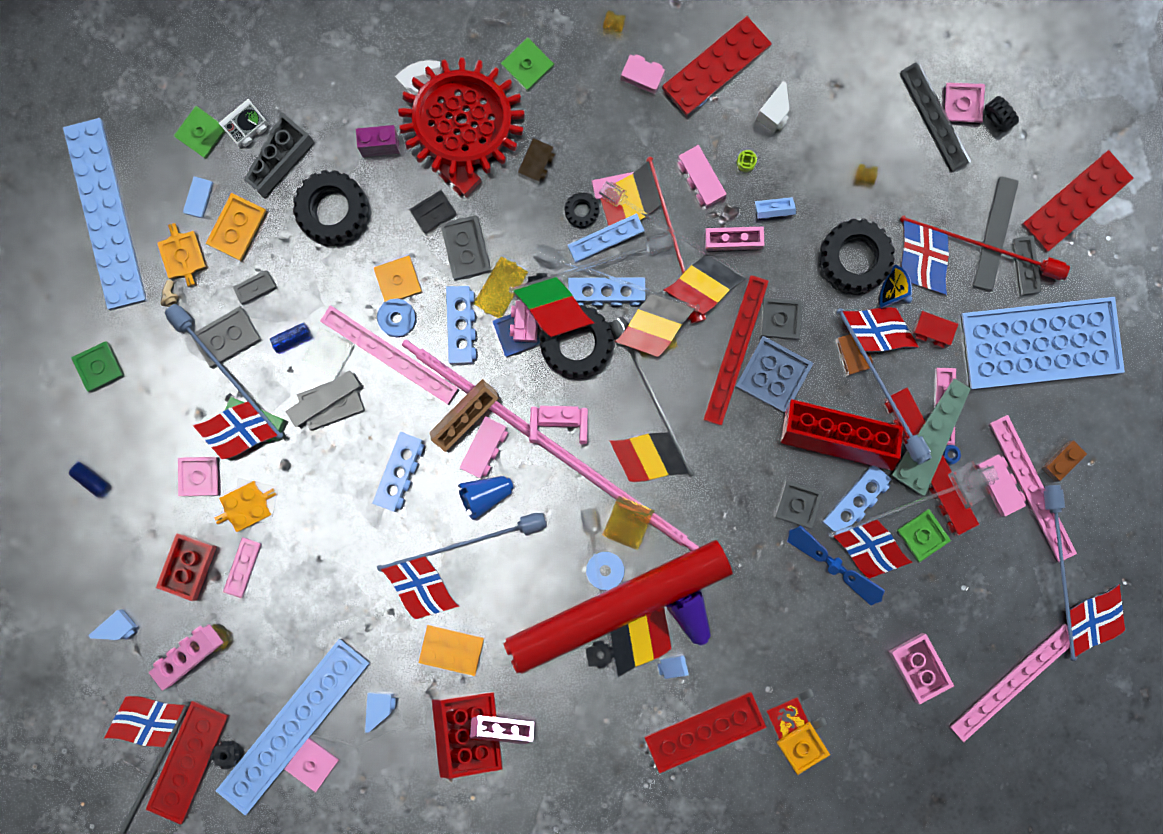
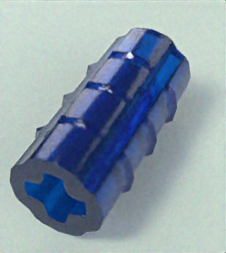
[269,322,312,353]
[68,461,109,498]

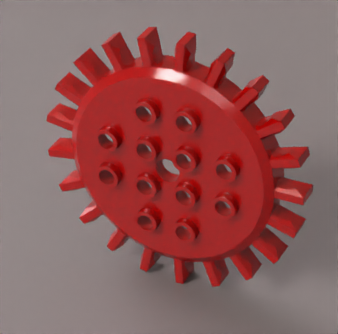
[398,57,524,178]

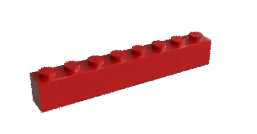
[884,387,979,535]

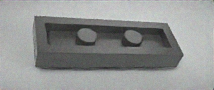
[1013,235,1042,295]

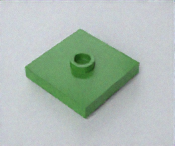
[501,37,554,91]
[174,106,225,159]
[896,509,951,562]

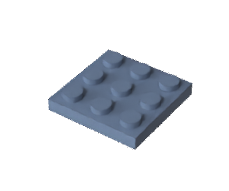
[735,336,813,413]

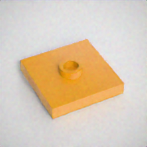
[373,256,422,302]
[777,722,830,775]

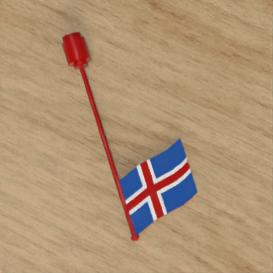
[901,215,1070,295]

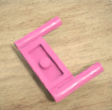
[529,406,588,444]

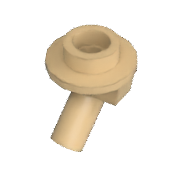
[160,280,178,307]

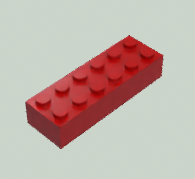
[781,399,903,471]

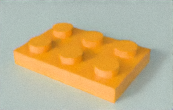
[206,193,266,261]
[418,625,484,676]

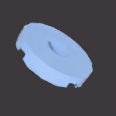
[377,298,415,337]
[586,552,624,590]

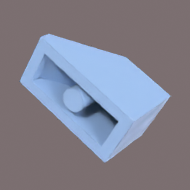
[88,609,137,640]
[657,654,688,679]
[365,692,396,733]

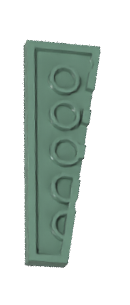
[891,378,971,496]

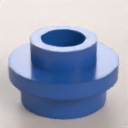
[943,445,961,464]

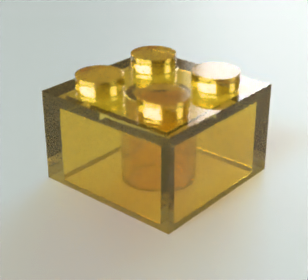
[602,496,655,551]

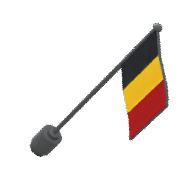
[609,316,694,482]

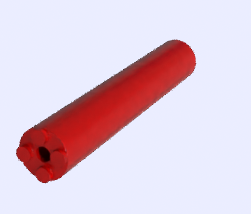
[503,540,733,674]

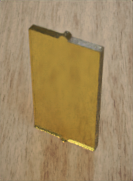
[473,256,528,319]

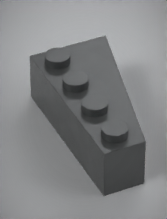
[244,111,314,198]

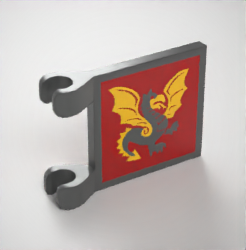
[763,688,827,741]

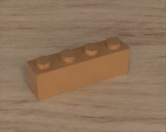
[429,379,499,452]

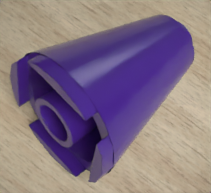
[666,590,711,646]

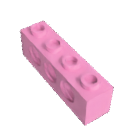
[148,624,224,691]

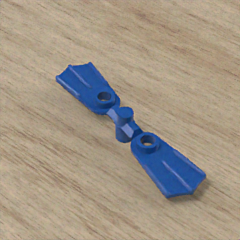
[787,526,885,605]

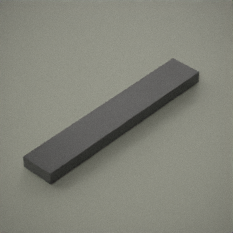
[901,61,971,171]
[973,176,1019,291]

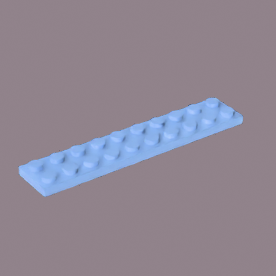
[63,118,146,310]
[216,639,369,816]

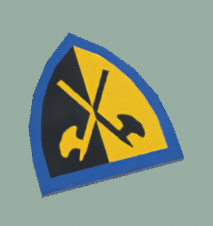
[880,264,912,308]

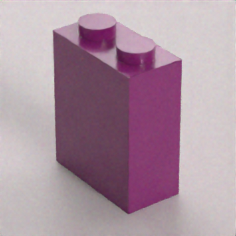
[356,125,400,157]

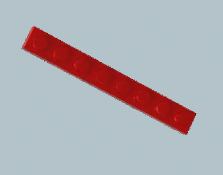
[703,275,769,426]

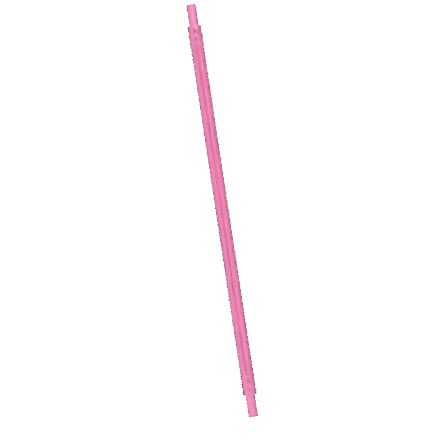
[402,339,699,551]

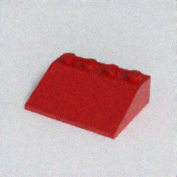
[432,692,502,779]

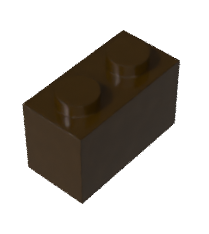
[518,138,556,185]

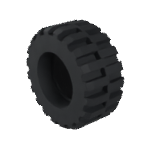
[293,170,368,246]
[819,218,895,294]
[540,305,613,380]

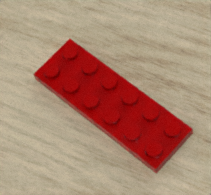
[662,16,772,116]
[1022,150,1134,253]
[644,691,767,773]
[145,700,229,825]

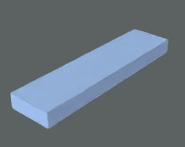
[568,214,645,263]

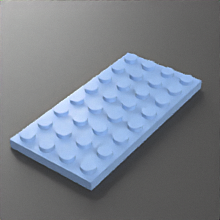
[961,297,1125,390]

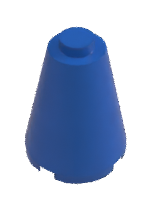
[458,476,513,520]

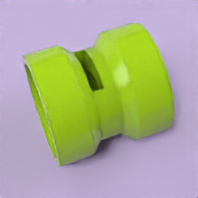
[737,150,757,172]

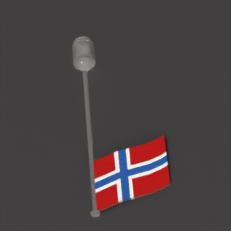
[829,465,999,579]

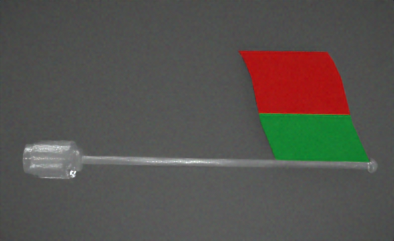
[509,232,674,337]

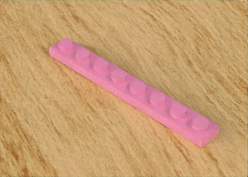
[320,305,458,405]
[990,415,1077,562]
[950,624,1070,742]

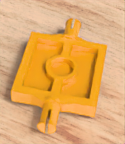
[157,223,206,287]
[214,481,277,532]

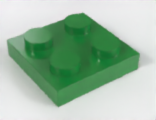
[71,341,123,392]

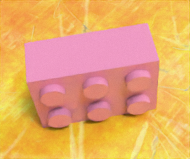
[888,633,954,704]

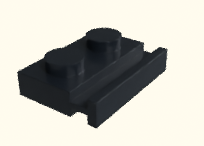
[409,190,456,234]

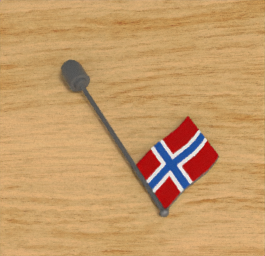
[104,696,190,834]

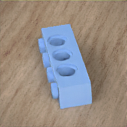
[568,277,645,306]
[446,286,476,365]
[372,431,425,512]
[822,465,892,534]

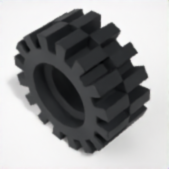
[985,96,1019,132]
[565,192,599,228]

